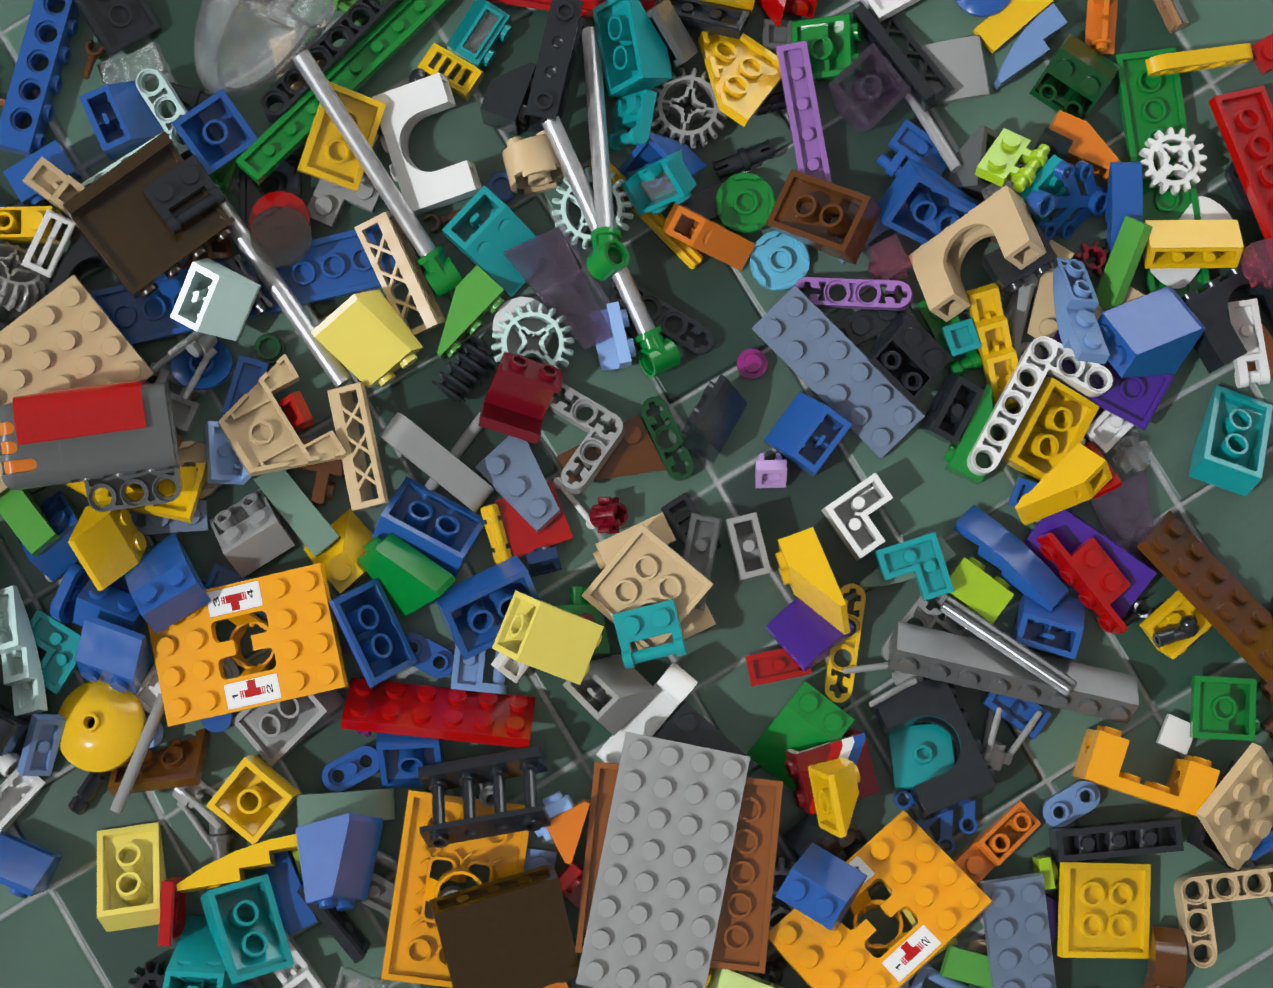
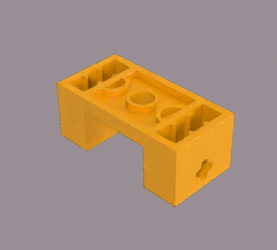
[1072,725,1220,817]

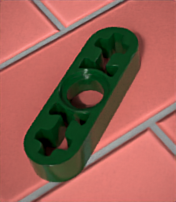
[641,397,694,481]

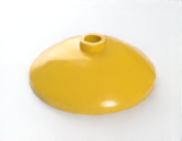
[58,680,146,773]

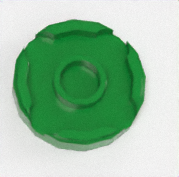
[715,172,776,235]

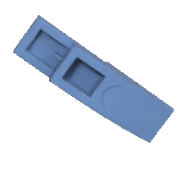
[1053,258,1110,364]

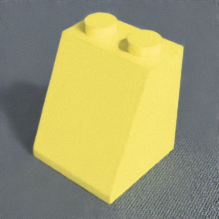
[311,290,424,388]
[492,590,604,685]

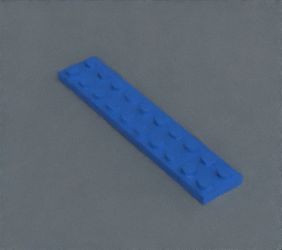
[89,224,400,346]

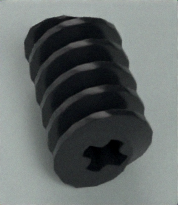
[431,335,497,403]

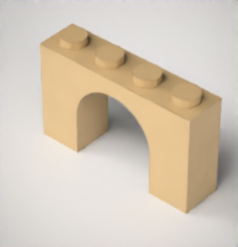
[908,185,1047,322]
[593,512,716,650]

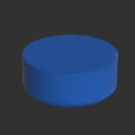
[486,171,516,203]
[201,713,234,733]

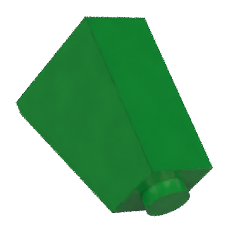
[357,533,456,617]

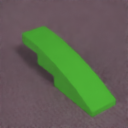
[0,488,60,557]

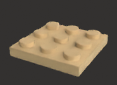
[582,524,714,649]
[1196,742,1273,871]

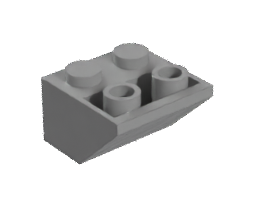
[209,489,295,578]
[563,654,657,736]

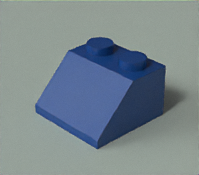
[171,89,258,175]
[75,615,153,694]
[376,733,444,789]
[775,842,868,931]

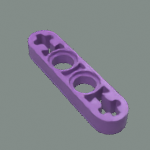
[795,277,914,311]

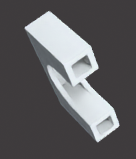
[372,73,482,216]

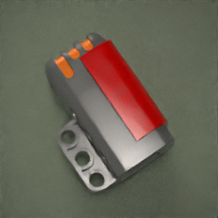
[0,379,183,512]

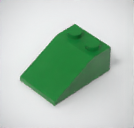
[746,681,854,791]

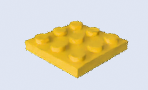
[1057,861,1151,959]

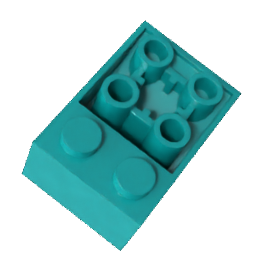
[442,185,553,298]
[163,915,239,988]

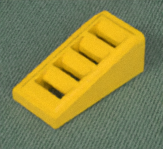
[417,43,484,101]

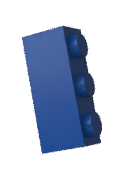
[372,476,487,578]
[435,555,540,660]
[329,578,417,687]

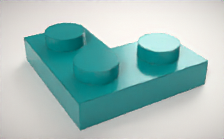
[874,532,954,601]
[30,609,81,695]

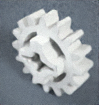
[1139,127,1207,196]

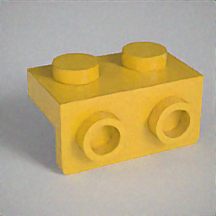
[1139,590,1212,659]

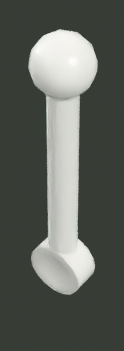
[553,477,596,529]

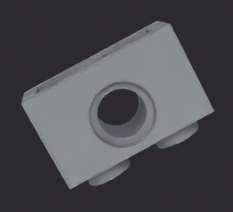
[724,512,771,581]

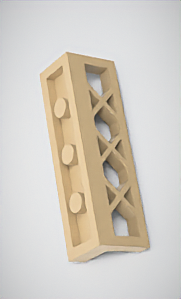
[354,211,446,336]
[327,382,389,511]

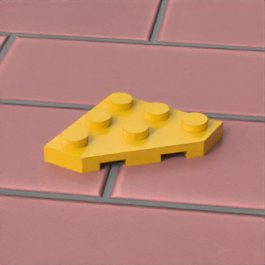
[698,31,781,127]

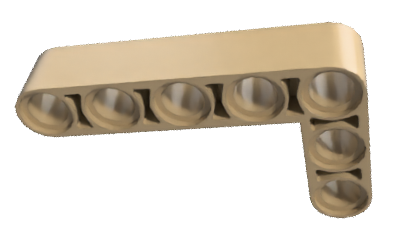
[1174,864,1273,968]

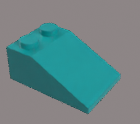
[592,0,672,97]
[1189,385,1273,497]
[200,874,295,985]

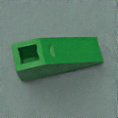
[943,384,994,485]

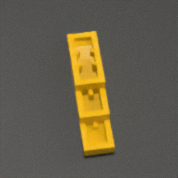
[966,283,1022,410]
[176,834,298,893]

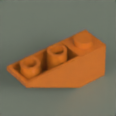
[1049,110,1121,183]
[661,203,756,271]

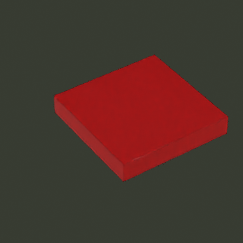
[494,480,573,558]
[158,876,187,947]

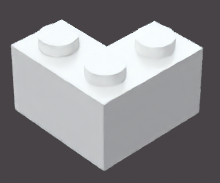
[821,473,893,561]

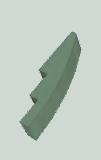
[252,470,341,557]

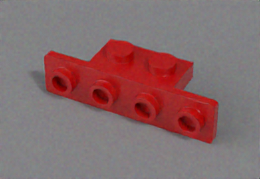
[1036,533,1131,634]

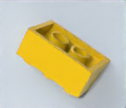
[1000,376,1100,481]

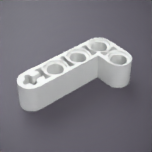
[596,662,698,764]

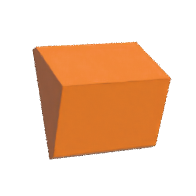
[547,798,591,865]

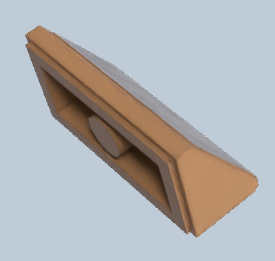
[1153,0,1190,34]

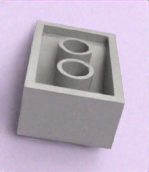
[232,690,345,767]

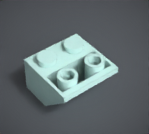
[170,258,261,341]

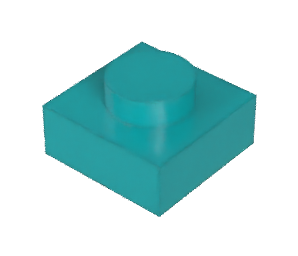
[941,318,982,358]

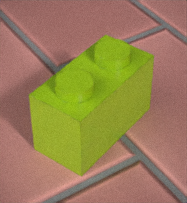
[947,557,1014,624]

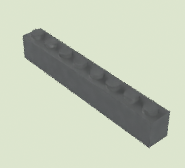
[888,621,1139,724]

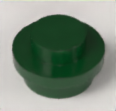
[254,333,285,364]

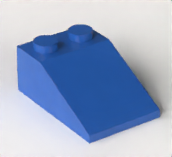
[877,159,981,244]
[124,533,211,634]

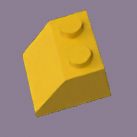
[68,499,147,591]
[206,753,301,845]

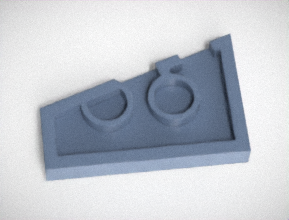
[475,436,561,534]

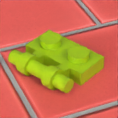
[975,128,1050,193]

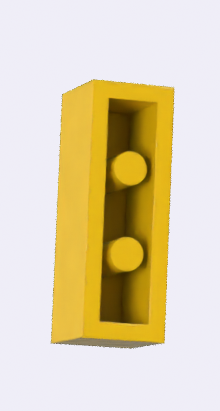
[1142,220,1244,269]

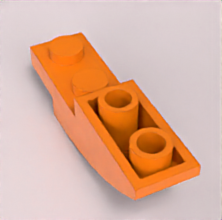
[952,800,1041,885]

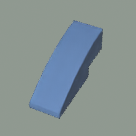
[992,3,1068,91]

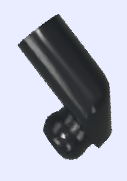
[1153,615,1199,648]

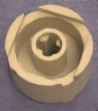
[502,130,566,194]

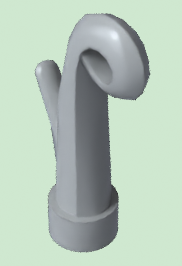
[1003,274,1043,362]

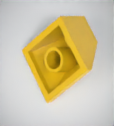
[304,508,373,594]
[808,757,860,838]

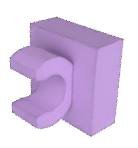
[755,453,787,489]

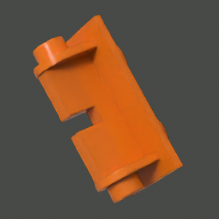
[1084,0,1118,56]

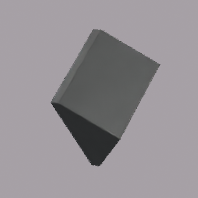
[645,0,699,69]

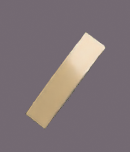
[22,156,85,215]

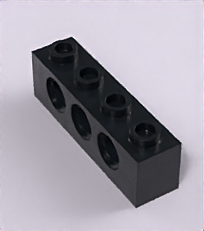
[1048,817,1184,863]

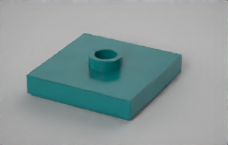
[888,724,955,790]

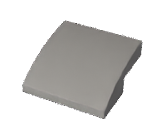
[919,35,991,107]

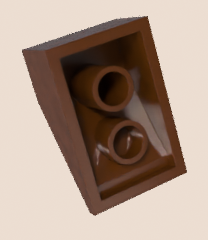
[766,169,881,265]

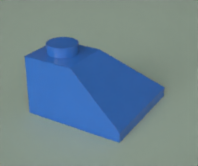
[618,132,707,213]

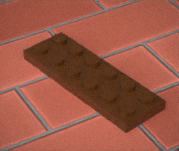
[1137,511,1273,683]

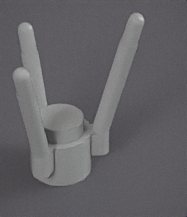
[150,330,217,401]
[842,662,923,708]
[981,707,1042,771]
[172,780,221,852]

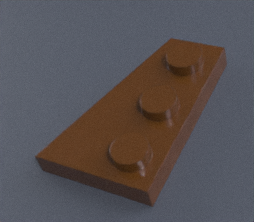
[557,415,666,484]
[108,728,210,796]

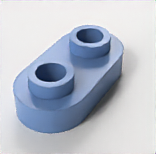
[1041,780,1100,828]

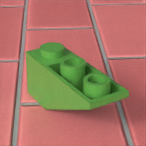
[437,265,505,360]

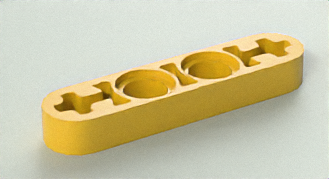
[1145,43,1254,77]
[824,583,866,703]

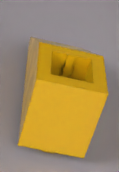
[0,206,63,244]
[1015,443,1113,525]

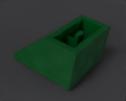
[1029,33,1120,120]

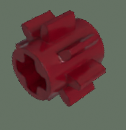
[1072,241,1110,278]
[589,496,628,534]

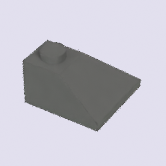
[949,126,1019,199]

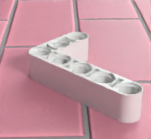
[967,336,1113,476]

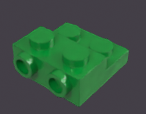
[791,14,864,83]
[1190,675,1261,741]

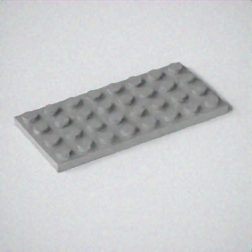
[576,732,751,988]

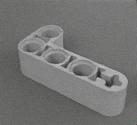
[379,412,494,513]

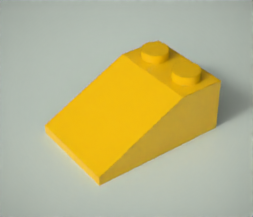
[775,527,850,635]

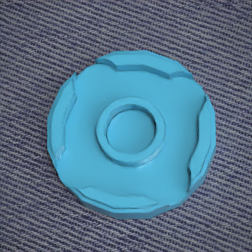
[749,230,810,292]

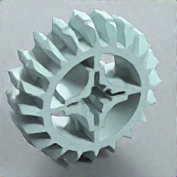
[552,167,634,249]
[491,302,574,369]

